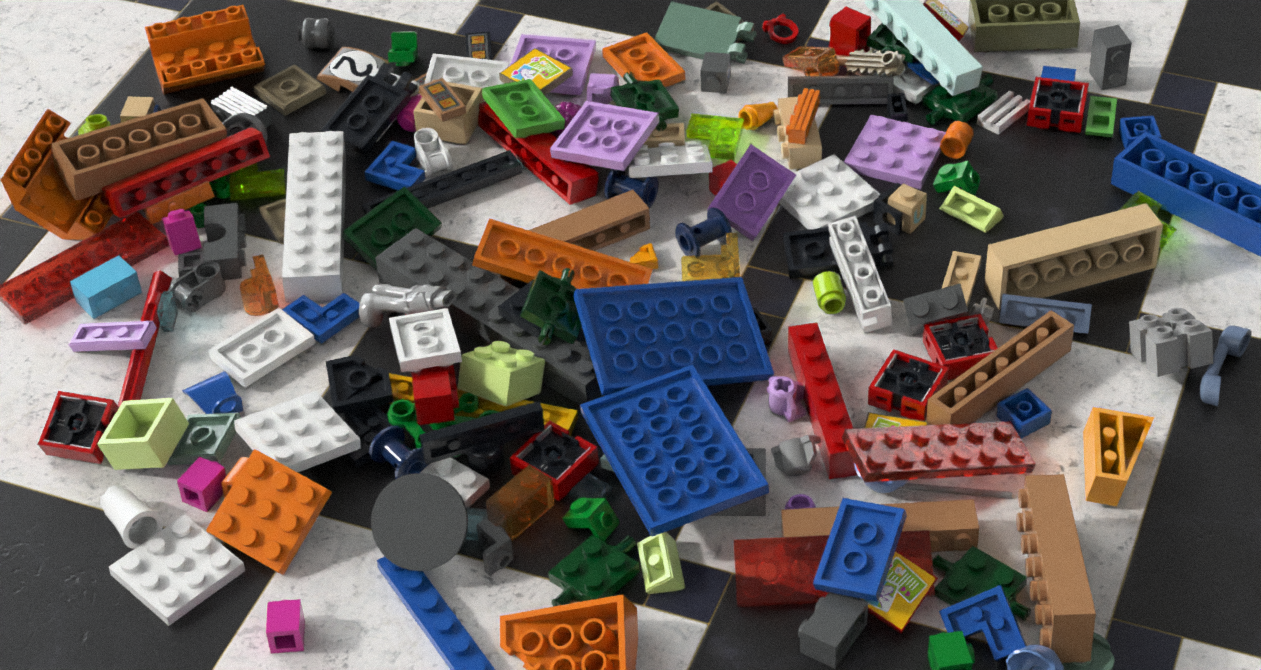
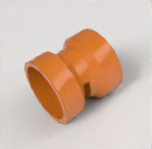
[940,121,974,159]

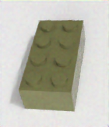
[968,0,1080,53]

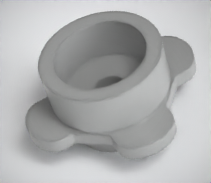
[969,297,994,326]

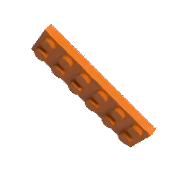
[472,218,653,289]

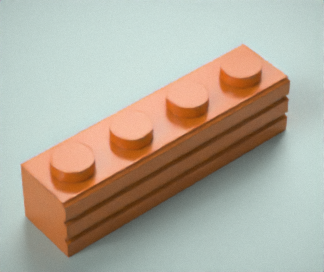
[786,88,820,145]
[143,181,214,224]

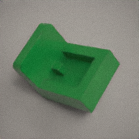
[388,31,418,66]
[933,161,980,196]
[562,497,620,542]

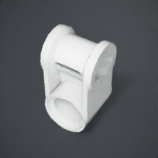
[414,128,453,177]

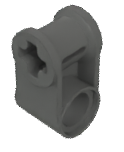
[168,261,226,312]

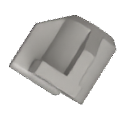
[771,435,821,476]

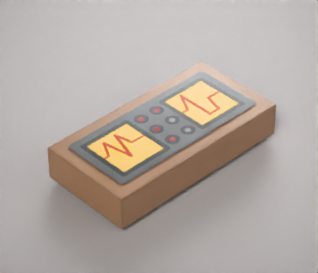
[419,78,466,122]

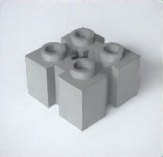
[1129,308,1213,377]

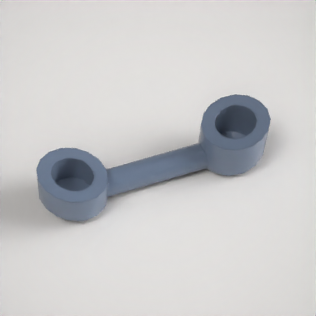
[1200,325,1252,407]

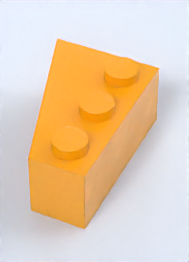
[1083,407,1154,506]

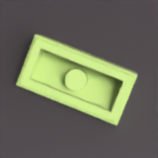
[939,186,1004,233]
[637,532,685,594]

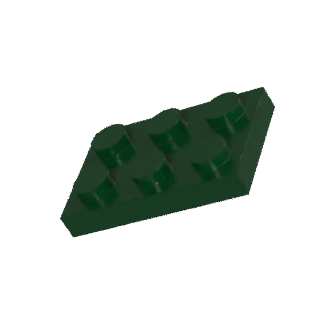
[342,186,442,271]

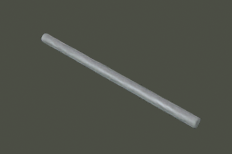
[898,483,1013,498]

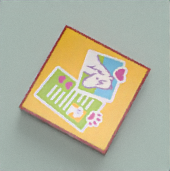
[923,0,969,42]
[860,550,938,634]

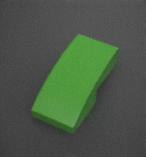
[1085,96,1117,137]

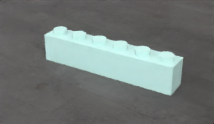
[865,0,983,96]

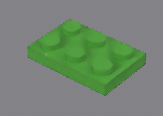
[482,79,565,138]

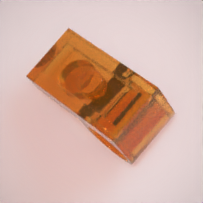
[782,46,840,76]
[240,254,279,316]

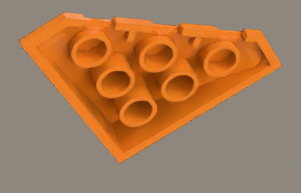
[500,594,638,670]

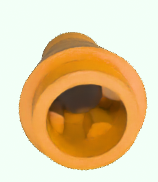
[738,102,778,130]

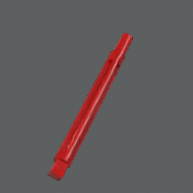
[118,270,172,407]

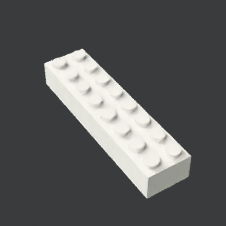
[282,131,346,303]

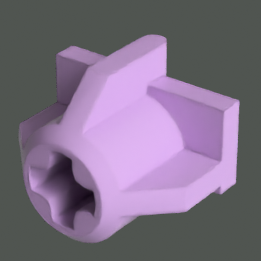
[587,73,619,104]
[767,376,807,422]

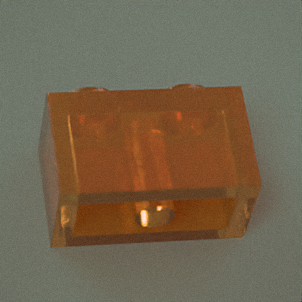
[486,465,555,541]

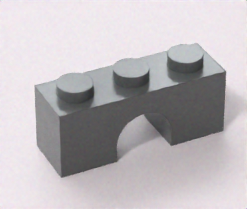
[203,203,247,280]

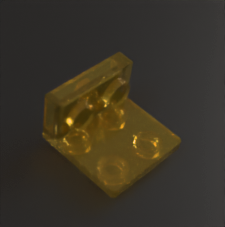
[681,233,740,281]

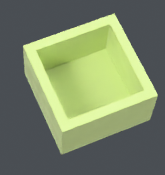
[457,341,545,406]
[97,398,189,470]

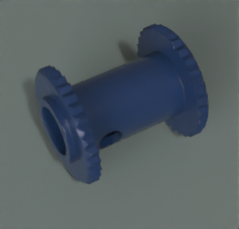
[604,169,659,209]
[675,207,732,259]
[369,426,429,479]

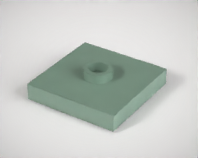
[167,413,242,465]

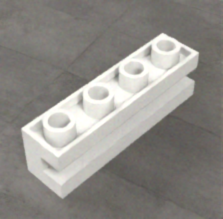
[828,216,892,333]

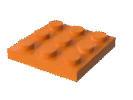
[206,449,332,575]

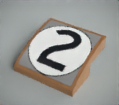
[317,47,389,92]

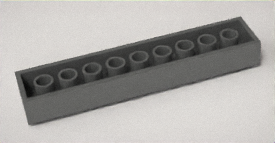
[375,228,605,406]

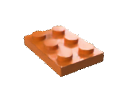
[602,32,686,87]

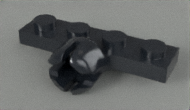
[420,401,545,475]

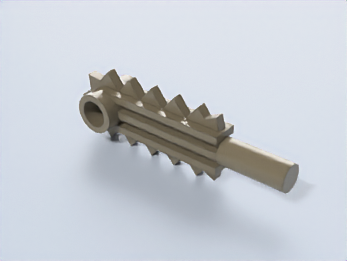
[826,49,906,77]

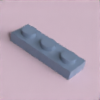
[999,294,1092,334]

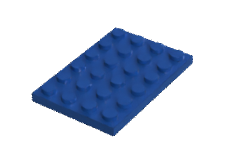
[573,277,774,395]
[580,364,769,537]

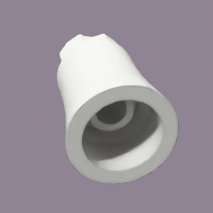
[100,485,163,549]

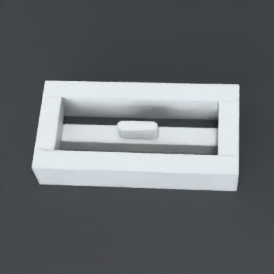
[977,91,1030,135]

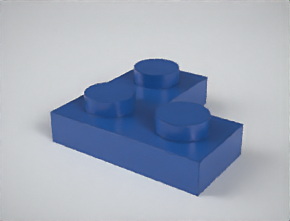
[365,141,426,190]
[282,293,360,344]
[939,585,1027,662]

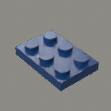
[813,498,907,602]

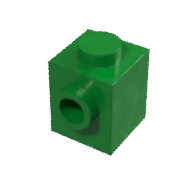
[928,631,975,670]

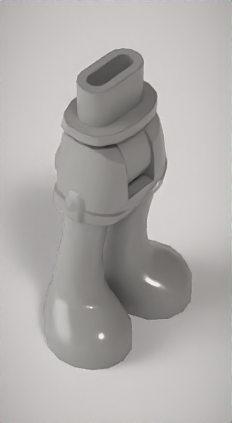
[359,284,457,328]

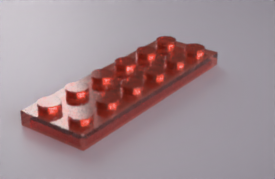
[0,211,169,325]
[842,421,1036,482]
[733,530,935,607]

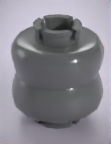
[298,18,335,49]

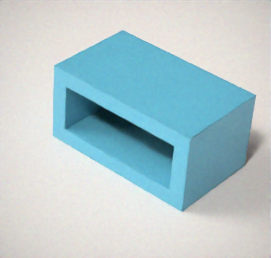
[70,255,142,319]

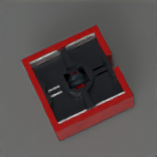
[1027,77,1089,133]
[923,314,998,381]
[868,349,949,421]
[37,391,119,464]
[510,420,599,501]

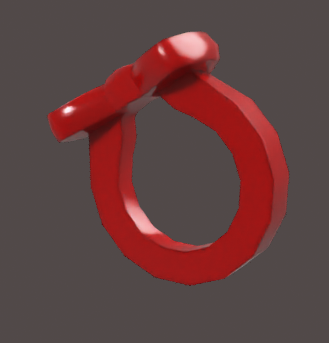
[762,13,798,44]

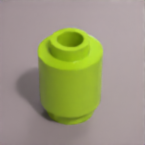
[812,271,846,314]

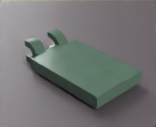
[654,1,757,64]

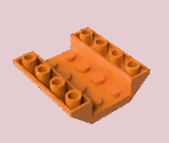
[145,5,265,94]
[0,108,113,240]

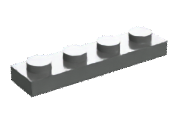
[788,75,894,104]

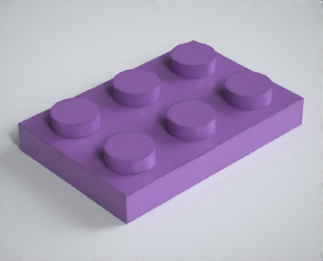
[707,144,796,241]

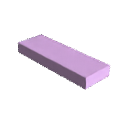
[69,321,157,352]

